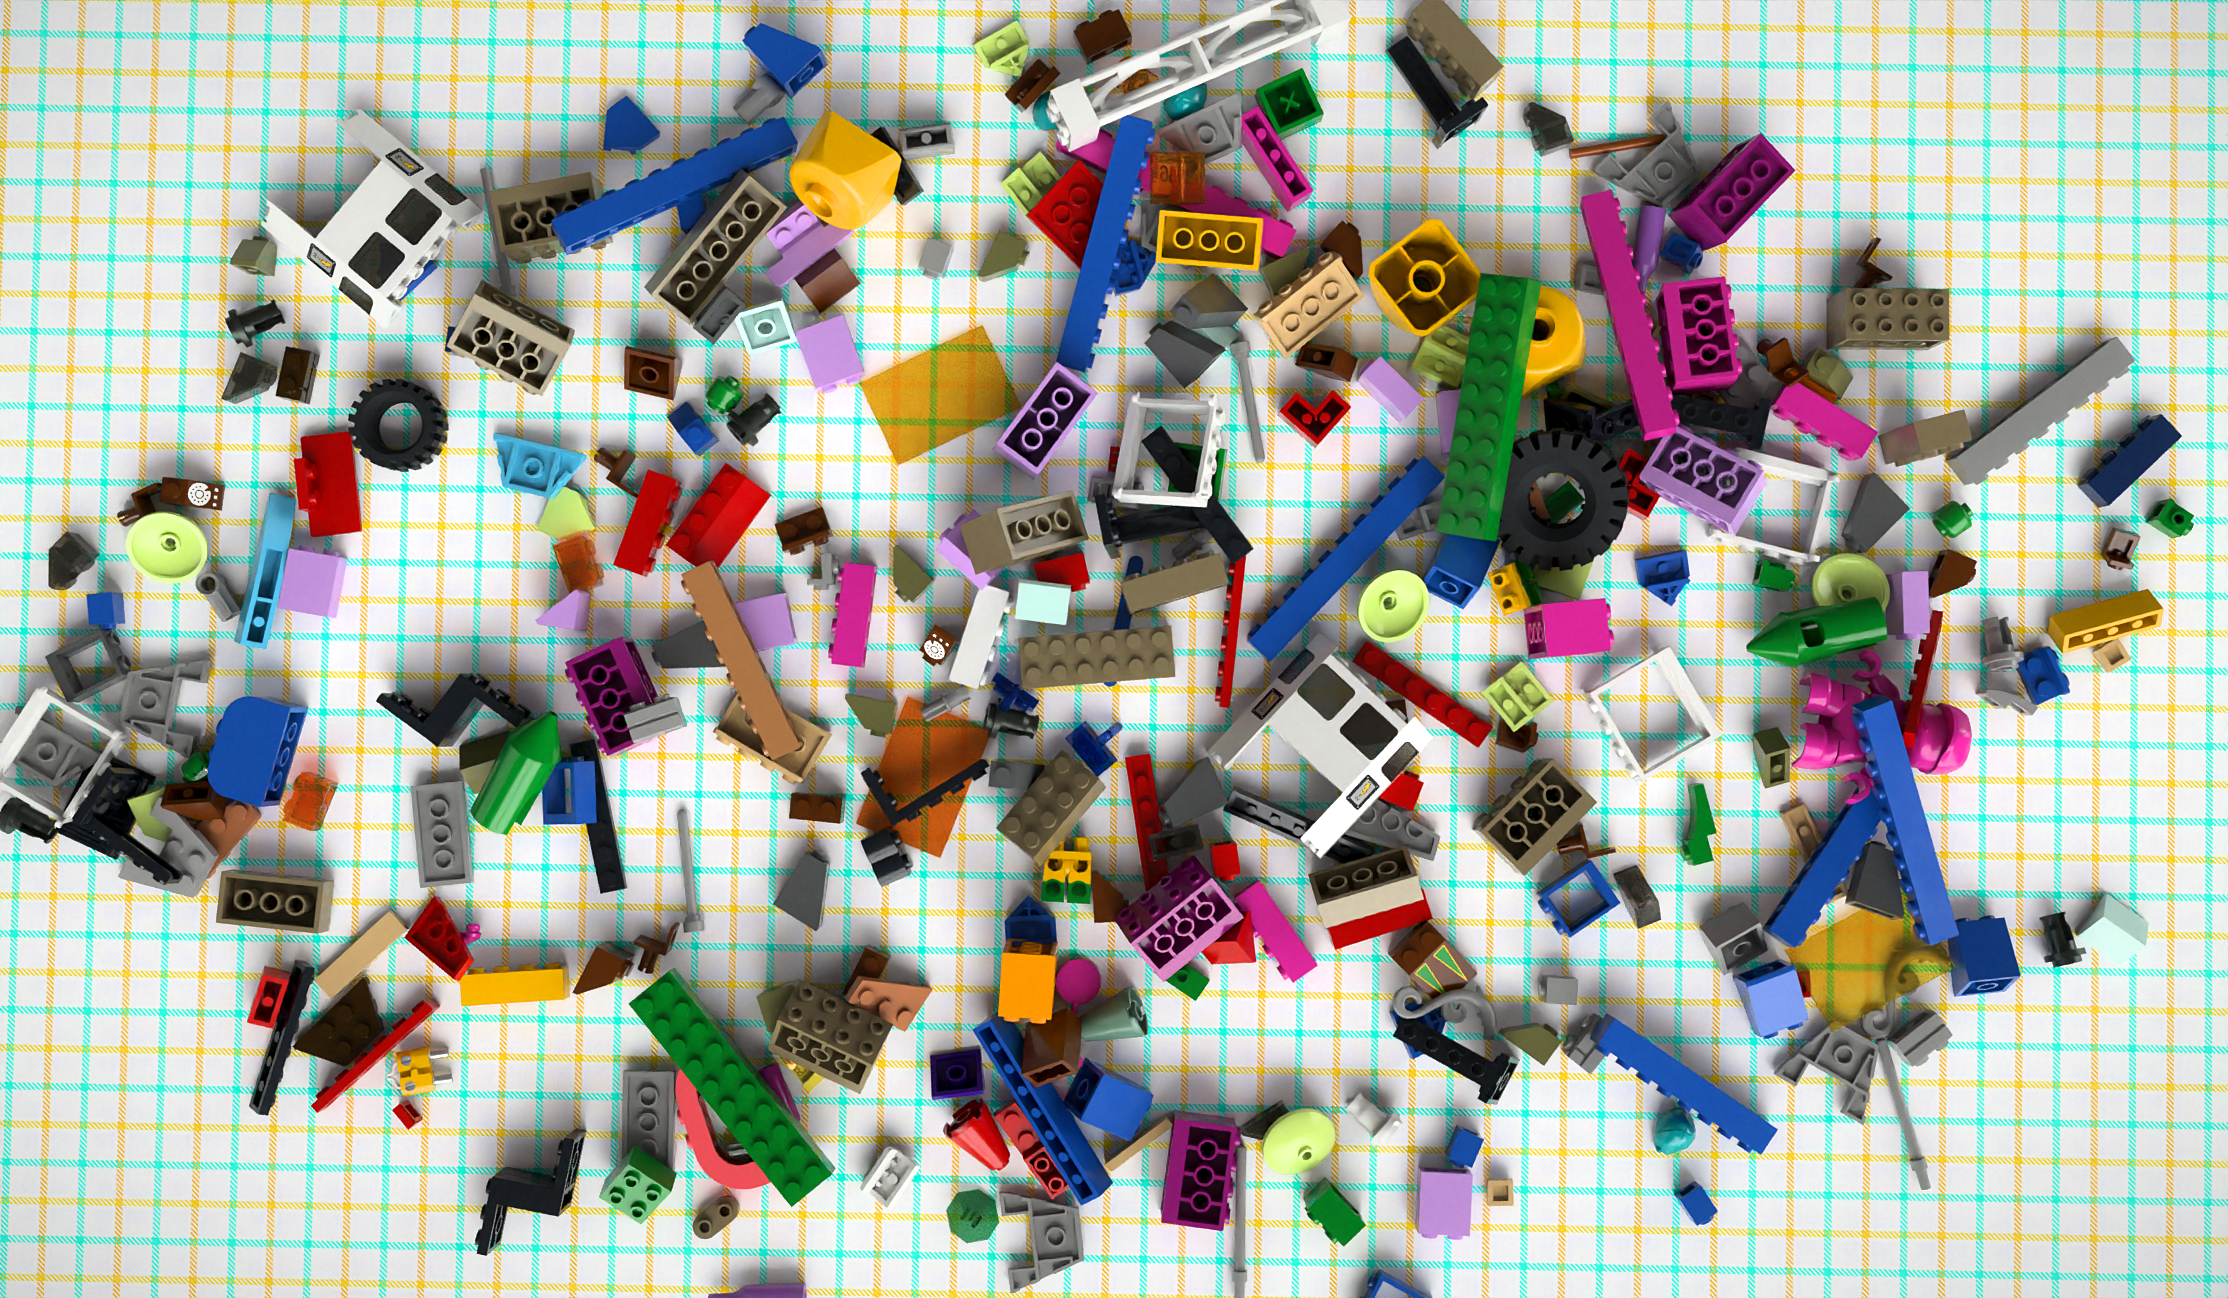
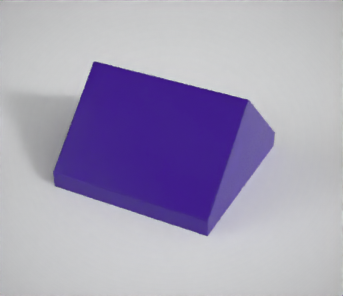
[930,1049,986,1100]

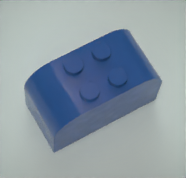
[207,696,308,807]

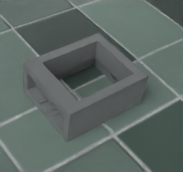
[692,284,746,345]
[45,629,132,703]

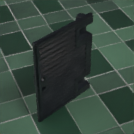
[55,748,156,860]

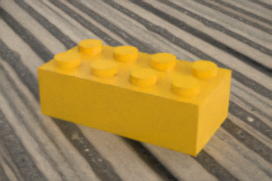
[1156,210,1264,271]

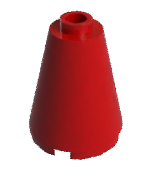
[942,1098,1010,1171]

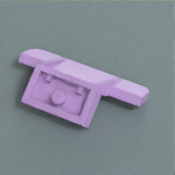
[764,200,854,287]

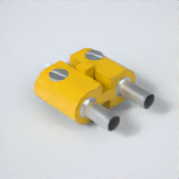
[387,1046,453,1096]

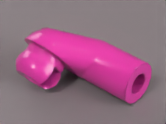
[460,924,481,945]

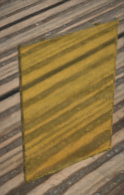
[859,325,1021,466]
[1784,888,1956,1032]

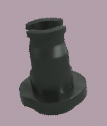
[225,300,286,348]
[726,393,782,447]
[983,698,1039,739]
[0,797,59,844]
[2039,911,2087,968]

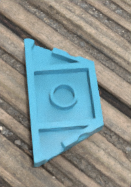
[493,433,587,499]

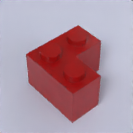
[1277,390,1351,448]
[1619,448,1661,520]

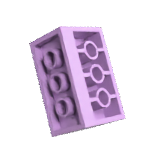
[1639,424,1767,536]

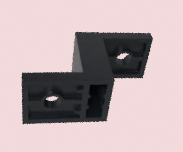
[376,673,535,747]
[475,1128,586,1256]

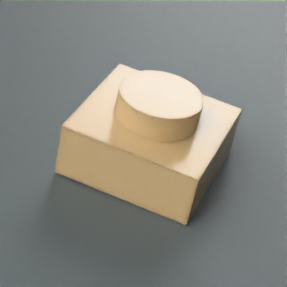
[2092,638,2131,673]
[1486,1178,1514,1206]

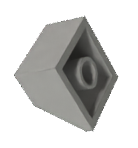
[1699,901,1768,975]

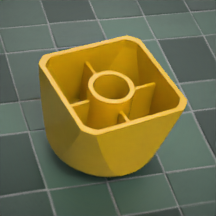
[789,111,901,230]
[1369,219,1481,336]
[1521,286,1586,398]

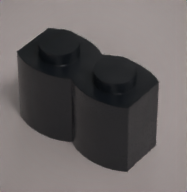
[861,826,913,887]

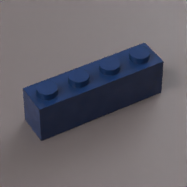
[2078,414,2182,508]

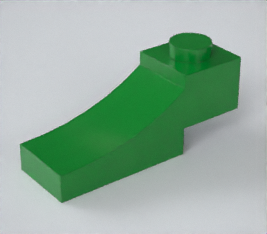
[1680,783,1717,866]

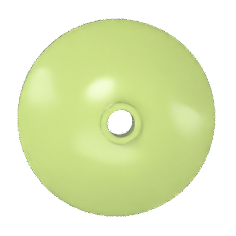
[126,512,208,583]
[1811,553,1890,612]
[1357,569,1429,642]
[1261,1108,1336,1175]

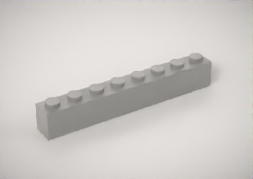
[1946,337,2136,485]

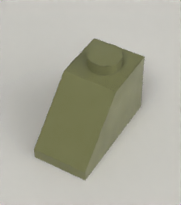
[978,230,1030,283]
[230,236,277,276]
[1260,246,1310,299]
[1798,348,1854,400]
[893,545,935,603]
[845,694,898,738]
[1753,727,1790,789]
[1498,1023,1562,1066]

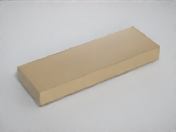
[1105,1114,1173,1171]

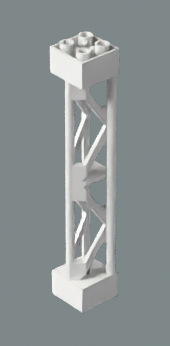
[1046,0,1351,152]

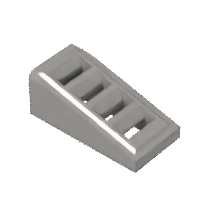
[1087,476,1144,510]

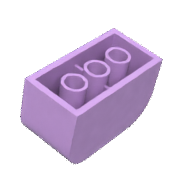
[992,362,1098,480]

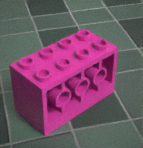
[1656,276,1742,395]
[1523,598,1614,660]

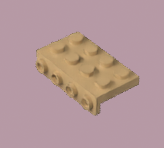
[1253,251,1364,359]
[713,692,832,785]

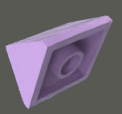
[535,589,591,631]

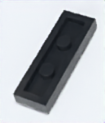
[870,127,924,205]

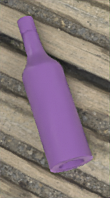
[1632,206,1666,293]
[708,1283,807,1298]

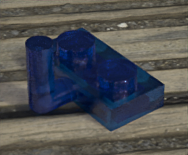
[991,672,1039,712]
[1065,721,1123,777]

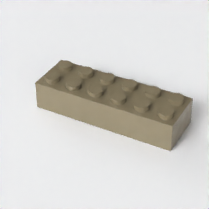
[644,169,787,325]
[1018,626,1175,689]

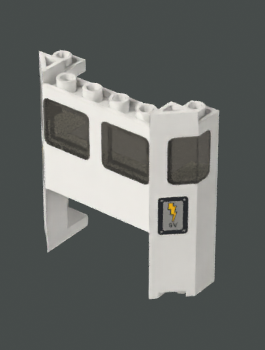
[261,108,484,328]
[1207,633,1433,859]

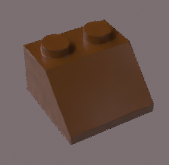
[572,941,635,995]

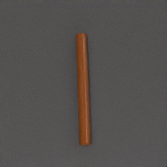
[1569,134,1666,159]

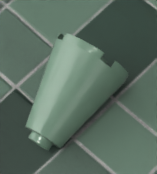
[1079,987,1149,1042]

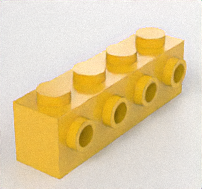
[2048,589,2164,654]
[460,962,570,1006]

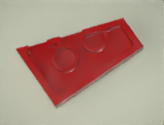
[404,895,474,981]

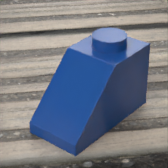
[667,401,719,457]

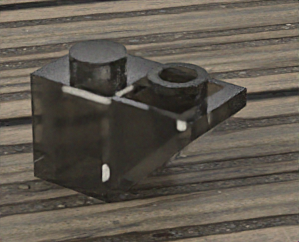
[1522,102,1574,157]
[48,532,99,591]

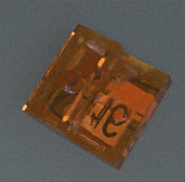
[1150,151,1205,205]

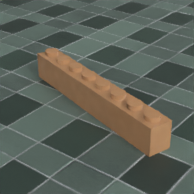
[681,560,803,761]

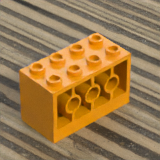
[998,939,1058,1023]

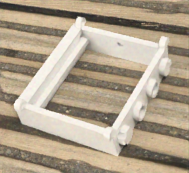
[1112,392,1225,507]
[1707,447,1840,566]
[1582,645,1722,785]
[0,686,127,828]

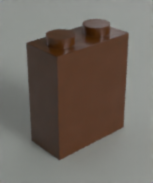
[1021,1008,1082,1087]

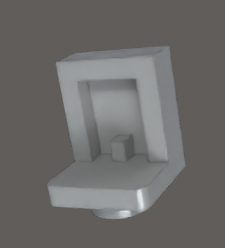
[807,553,839,590]

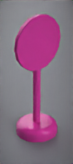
[1056,959,1101,1067]

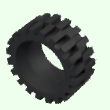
[348,379,449,472]

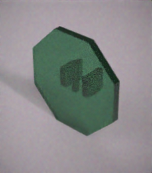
[946,1189,999,1244]

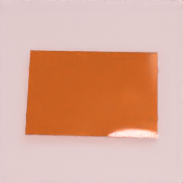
[856,697,989,858]

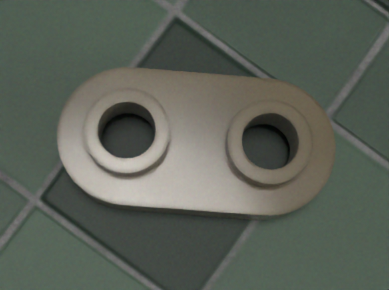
[692,1195,740,1239]

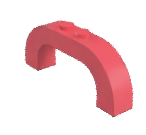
[675,1069,771,1189]

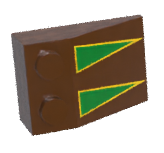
[1388,921,1478,1008]

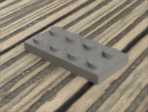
[410,781,474,888]
[622,1070,676,1172]

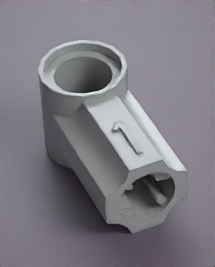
[733,73,785,125]
[195,573,242,622]

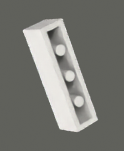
[948,585,1014,690]

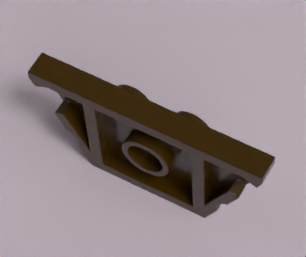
[292,976,384,1067]

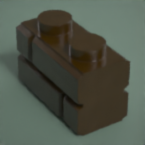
[275,346,320,405]

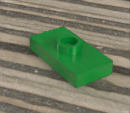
[1544,480,1585,523]
[1153,964,1210,1001]

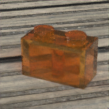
[552,535,605,594]
[283,772,339,831]

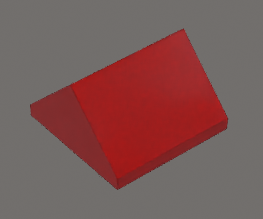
[1202,911,1256,964]

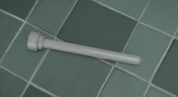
[1229,341,1265,463]
[677,810,705,933]

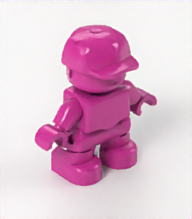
[1791,650,1972,804]

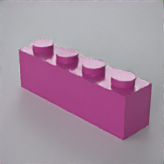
[1242,106,1314,212]
[1770,383,1878,461]
[828,562,877,668]
[1233,879,1318,983]

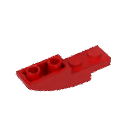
[993,1099,1070,1200]

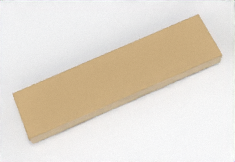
[1779,802,1848,905]
[314,910,409,999]

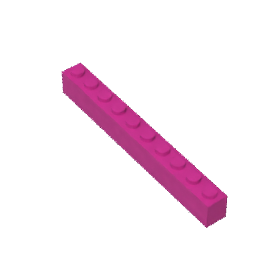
[1056,129,1297,260]
[1580,189,1679,441]

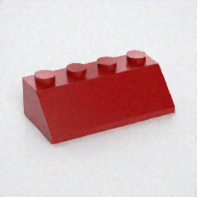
[666,463,772,569]

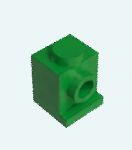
[2146,499,2194,538]
[1752,559,1796,592]

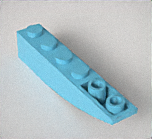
[234,493,296,649]

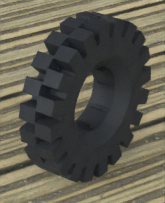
[1497,428,1629,571]

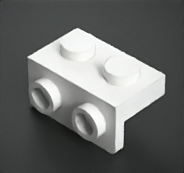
[859,1146,921,1209]

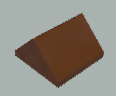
[794,248,861,314]
[624,346,683,400]

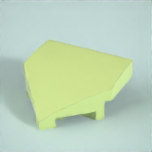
[973,20,1029,77]
[536,487,596,541]
[126,786,172,842]

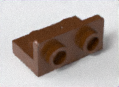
[1005,59,1061,113]
[774,507,833,556]

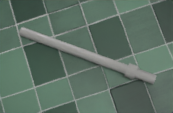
[480,168,516,297]
[1876,1038,1931,1190]
[1232,1146,1247,1298]

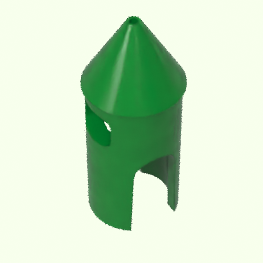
[1746,597,1887,668]
[470,711,562,835]

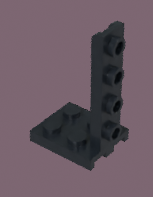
[1385,36,1489,149]
[1670,394,1772,452]
[1543,397,1639,442]
[1094,494,1205,559]
[860,759,990,827]
[71,767,183,885]
[1393,1018,1520,1105]

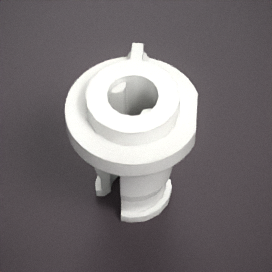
[1345,1093,1403,1147]

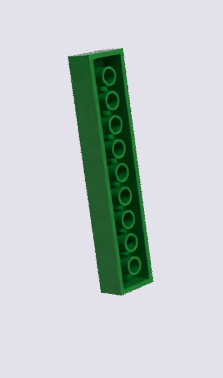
[1437,273,1541,541]
[628,968,836,1208]

